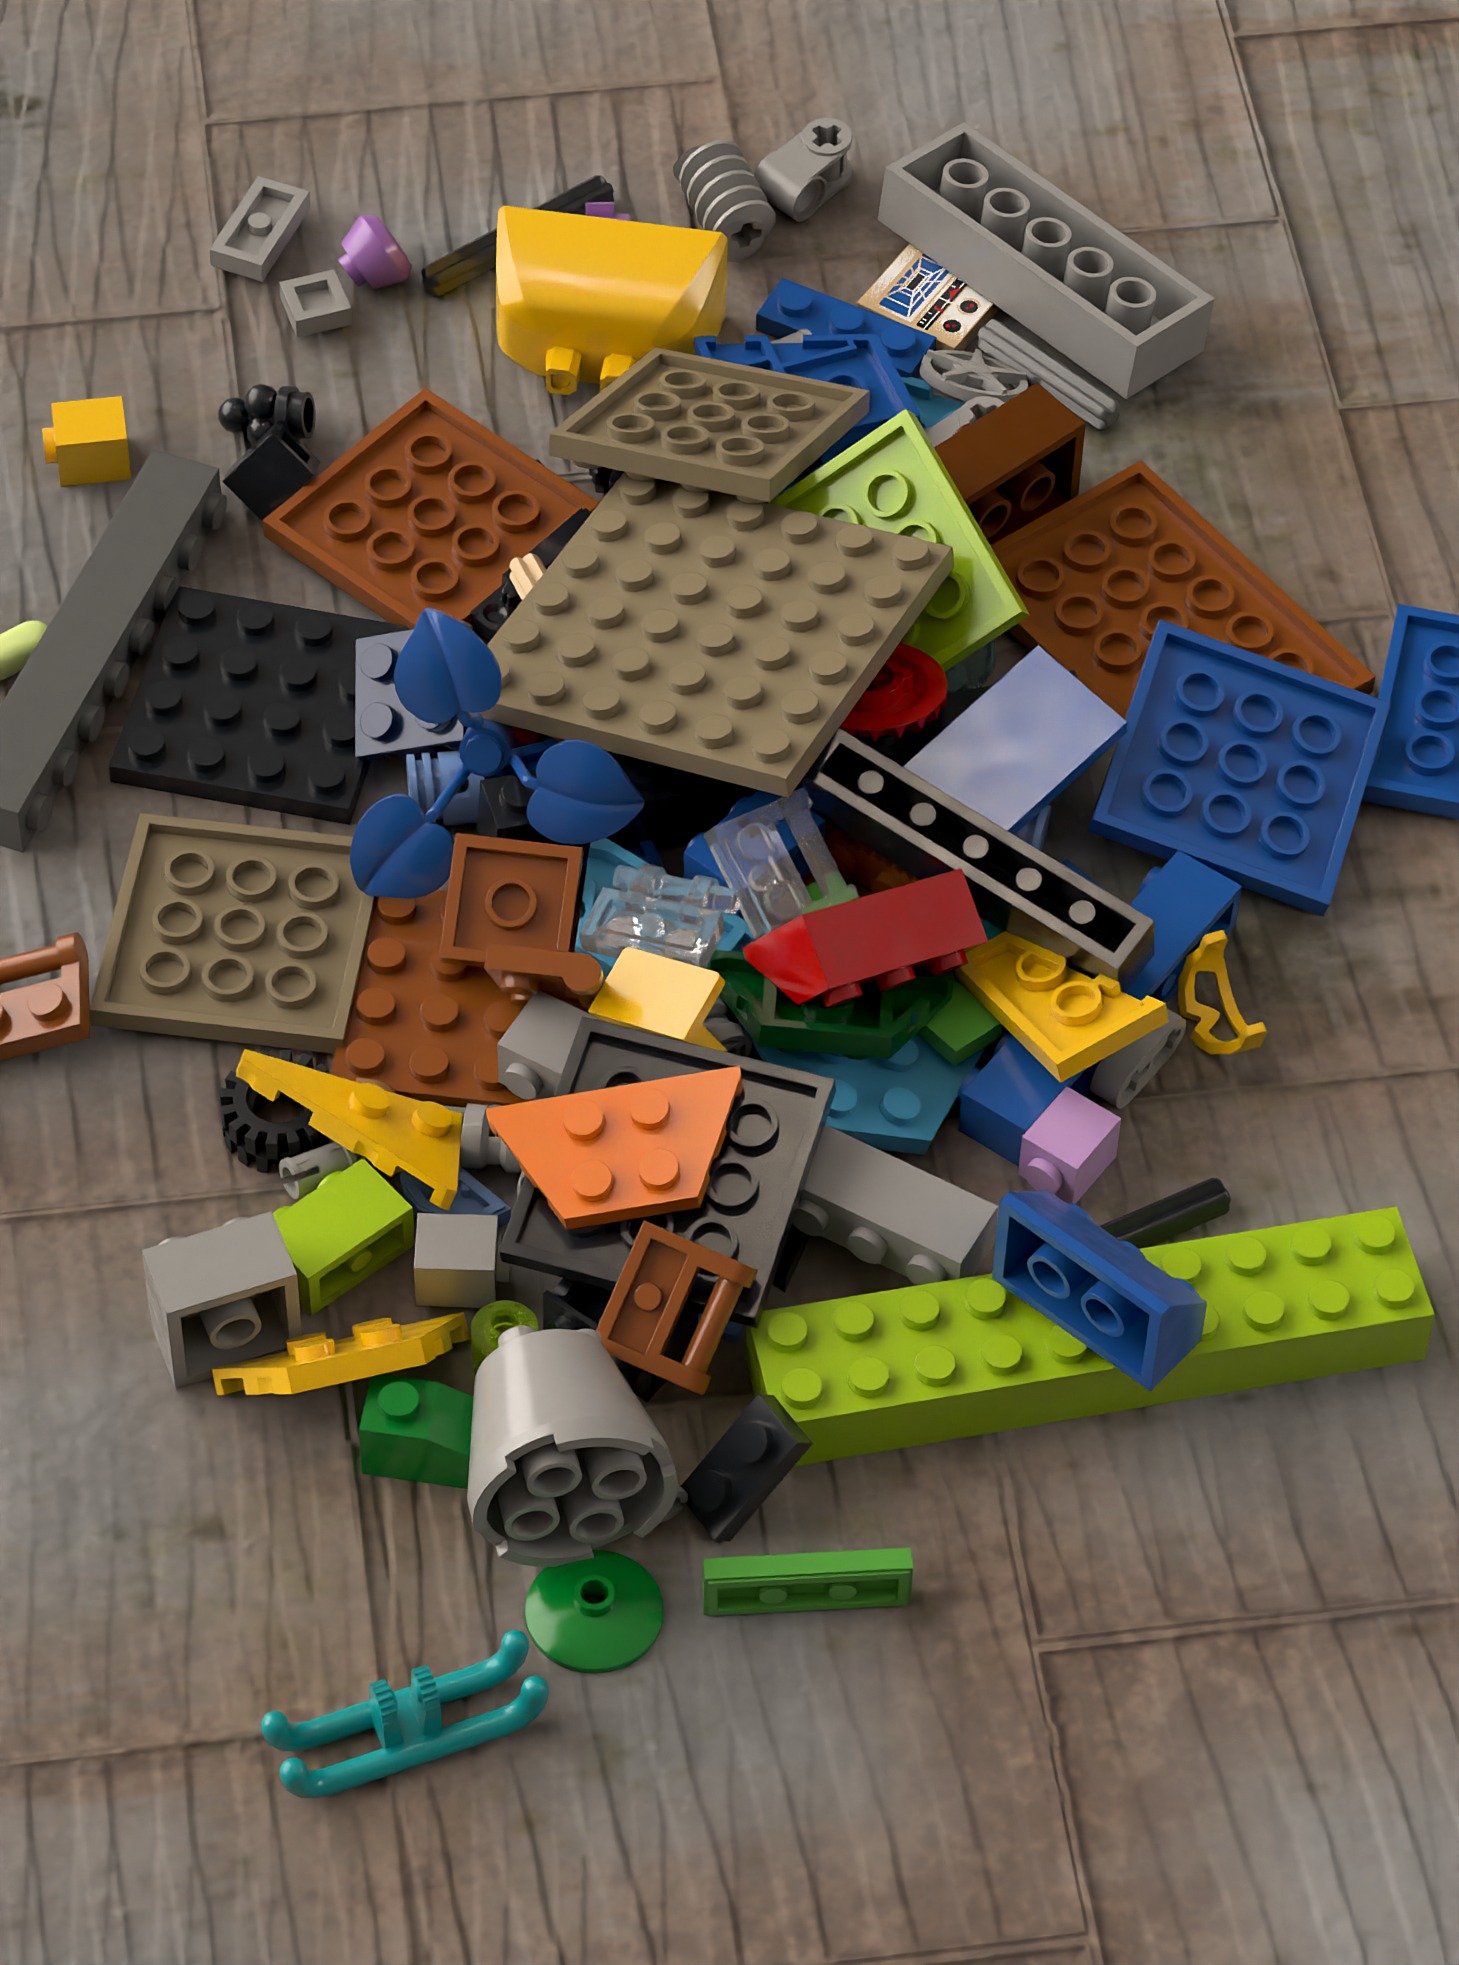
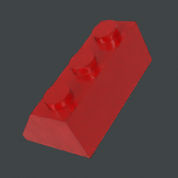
[742,868,988,1008]

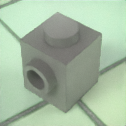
[414,1213,511,1308]

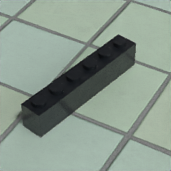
[801,728,1155,993]

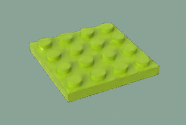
[768,409,1030,672]

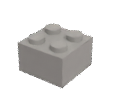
[142,1211,302,1389]

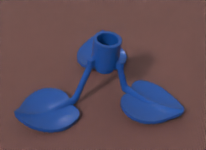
[350,607,645,899]

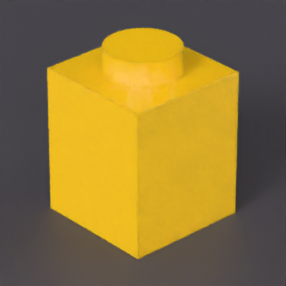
[42,396,131,487]

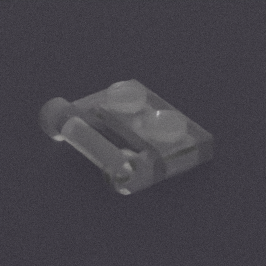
[703,788,860,940]

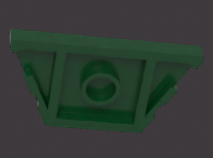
[705,949,954,1060]

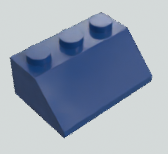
[992,1190,1207,1392]

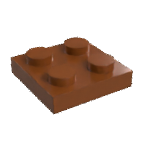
[439,833,584,967]

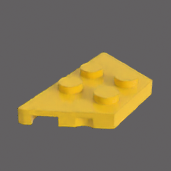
[211,1312,469,1395]

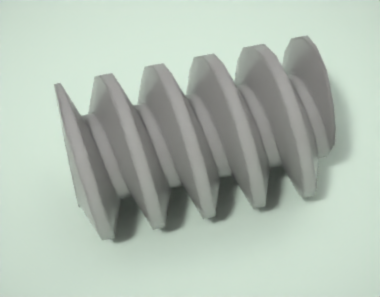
[673,140,776,262]

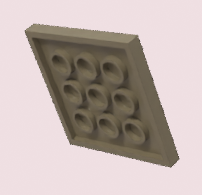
[549,347,870,504]
[89,813,377,1054]

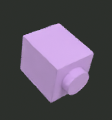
[1018,1086,1121,1204]

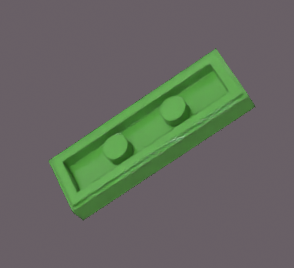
[702,1547,913,1616]

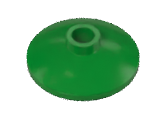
[525,1550,664,1674]

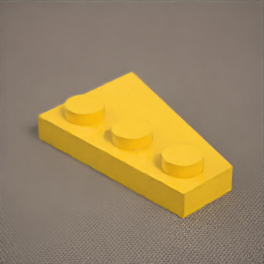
[954,931,1169,1083]

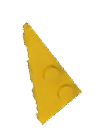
[236,1049,463,1211]

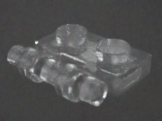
[579,863,741,969]

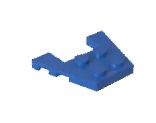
[694,334,920,503]

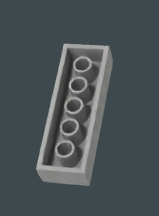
[878,122,1215,399]

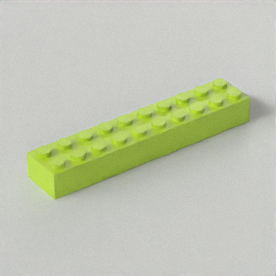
[745,1206,1435,1466]

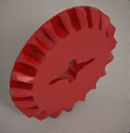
[839,643,948,742]

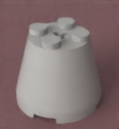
[467,1325,678,1567]

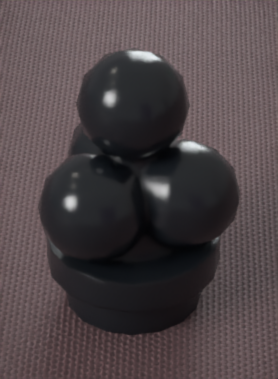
[218,384,316,445]

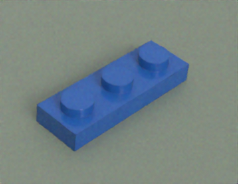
[756,278,937,379]

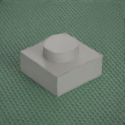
[279,269,352,337]

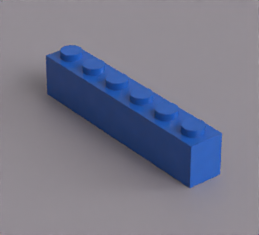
[957,850,1242,1167]

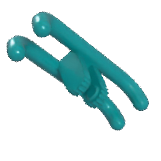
[261,1630,549,1798]

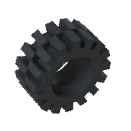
[220,1049,329,1174]

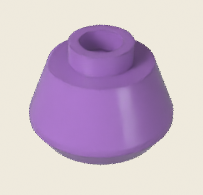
[338,214,412,289]

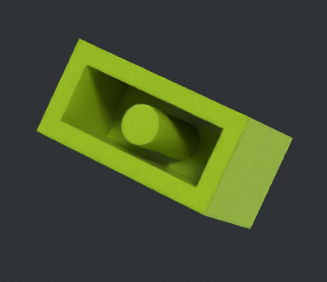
[272,1158,415,1316]

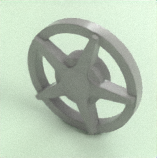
[920,349,1028,403]

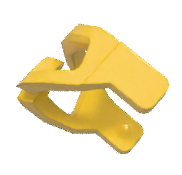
[1178,930,1268,1055]

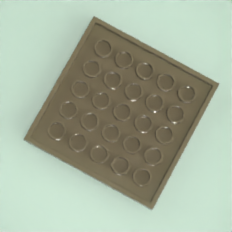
[469,472,954,798]

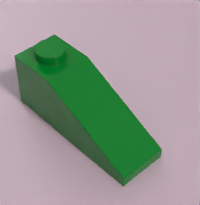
[359,1374,474,1489]

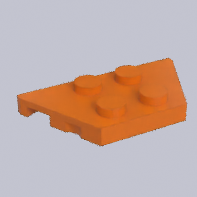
[486,1066,743,1230]

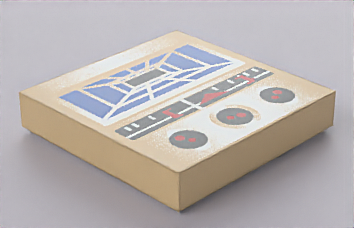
[857,243,1000,351]

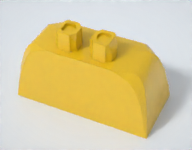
[496,205,728,395]

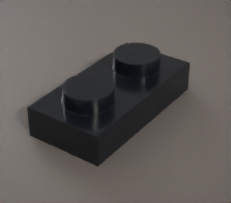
[681,1394,813,1541]

